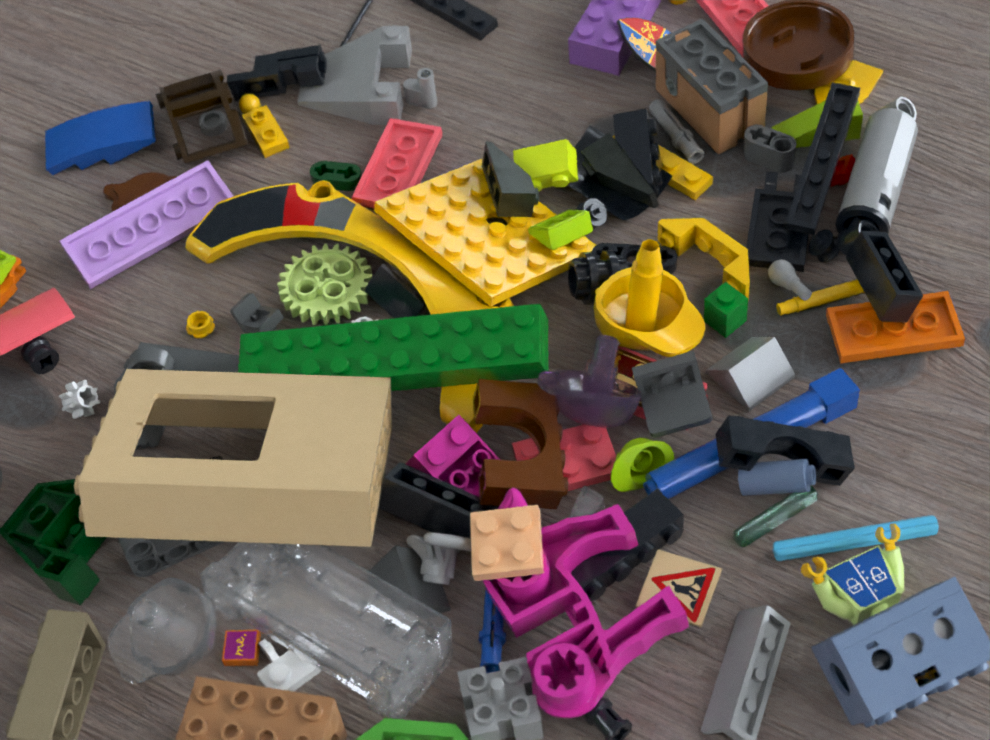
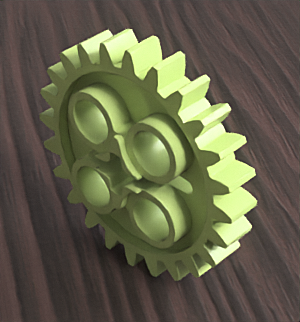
[277,243,373,325]

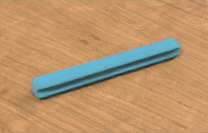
[773,515,939,561]

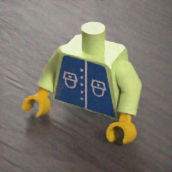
[801,524,904,625]

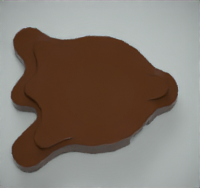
[103,172,176,212]

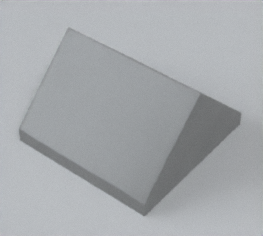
[706,337,795,411]

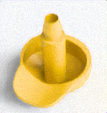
[593,239,706,357]

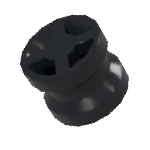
[21,336,59,374]

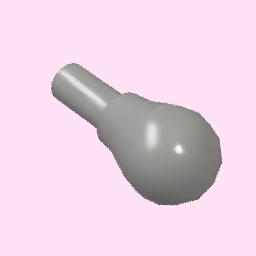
[768,260,812,301]

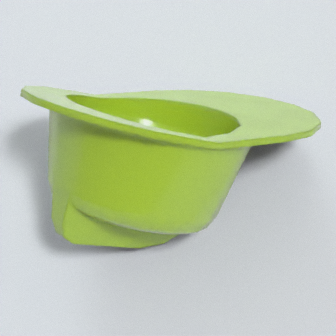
[611,438,674,492]

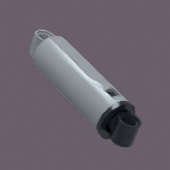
[835,96,918,256]

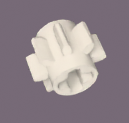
[59,380,100,419]

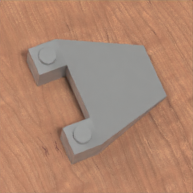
[297,26,412,125]

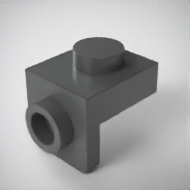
[230,293,284,333]

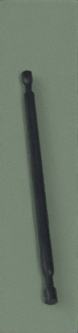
[340,0,373,47]

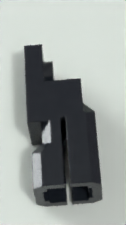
[226,45,327,101]

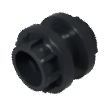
[568,250,629,305]

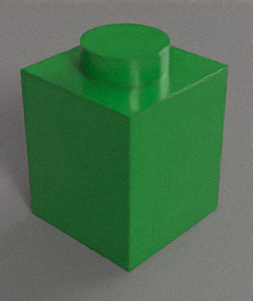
[704,282,748,338]

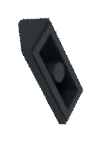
[365,263,426,318]

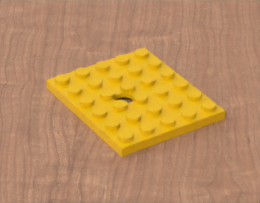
[374,158,596,307]

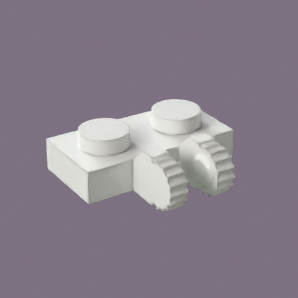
[257,626,334,692]

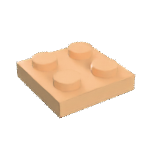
[470,505,544,581]

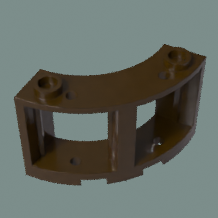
[155,69,248,164]

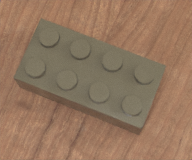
[6,609,106,740]

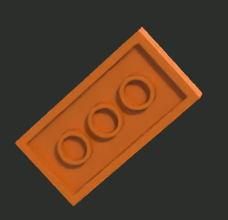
[826,291,965,364]

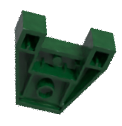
[0,479,107,606]

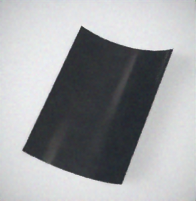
[568,125,673,220]

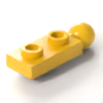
[239,94,290,158]

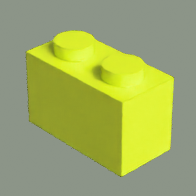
[513,139,578,192]

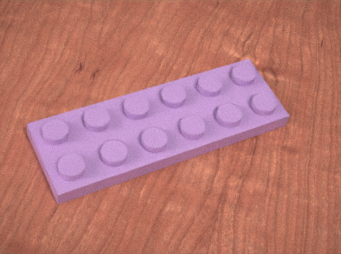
[60,160,233,289]

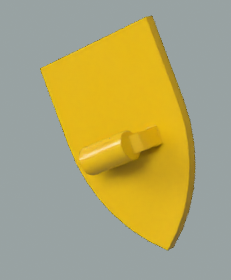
[814,60,883,104]

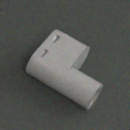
[403,68,438,109]

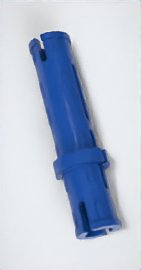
[479,589,506,673]

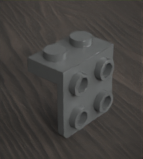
[632,351,713,438]

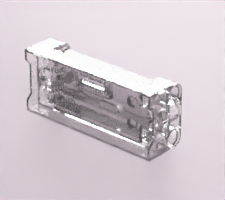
[200,542,453,719]

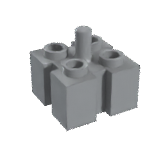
[457,657,544,740]

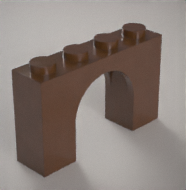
[473,379,568,509]

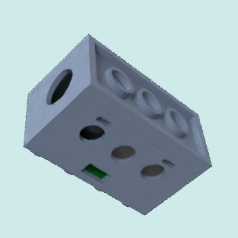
[811,577,990,728]

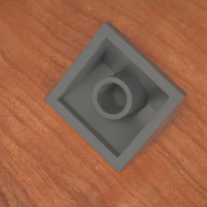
[368,545,451,631]

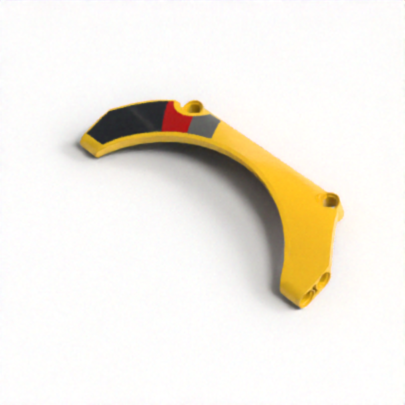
[186,181,514,433]

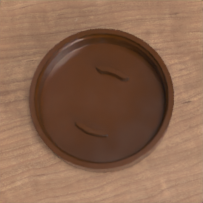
[743,0,855,91]

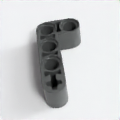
[118,538,224,577]

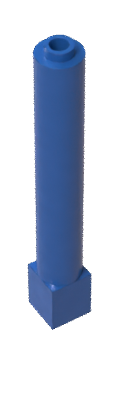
[643,368,860,499]

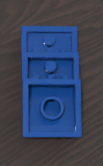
[45,101,156,175]

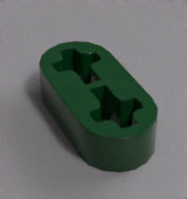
[310,161,362,191]

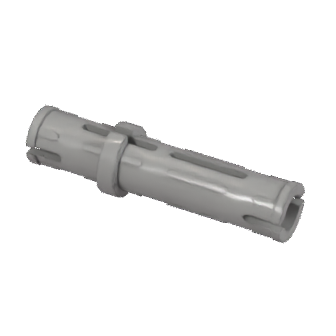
[649,99,704,164]

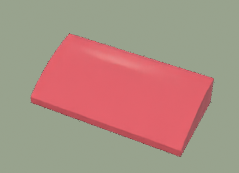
[0,287,75,356]

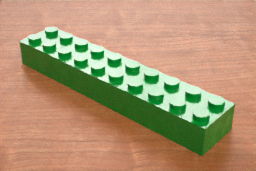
[238,304,549,391]

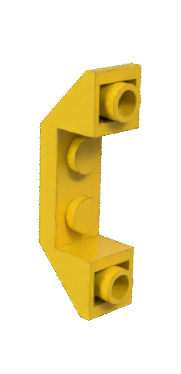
[658,218,750,301]

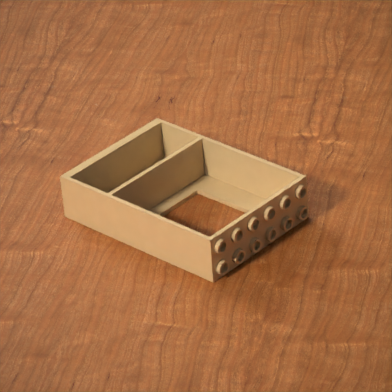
[74,369,392,547]

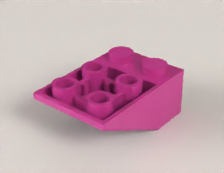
[405,415,500,497]

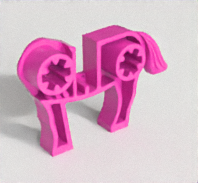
[483,488,689,718]

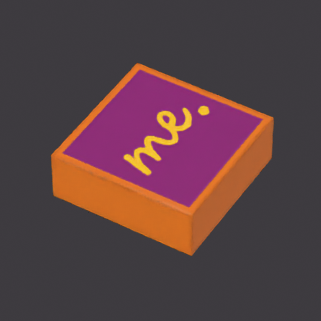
[222,630,261,666]

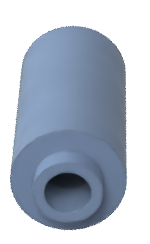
[738,459,816,496]

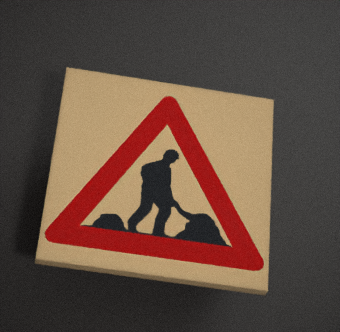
[636,549,722,627]

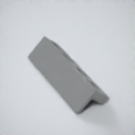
[701,605,791,740]

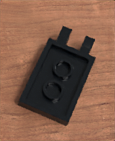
[746,172,809,272]

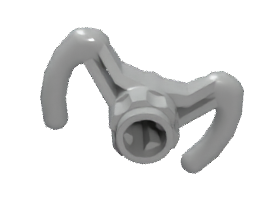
[407,532,471,585]

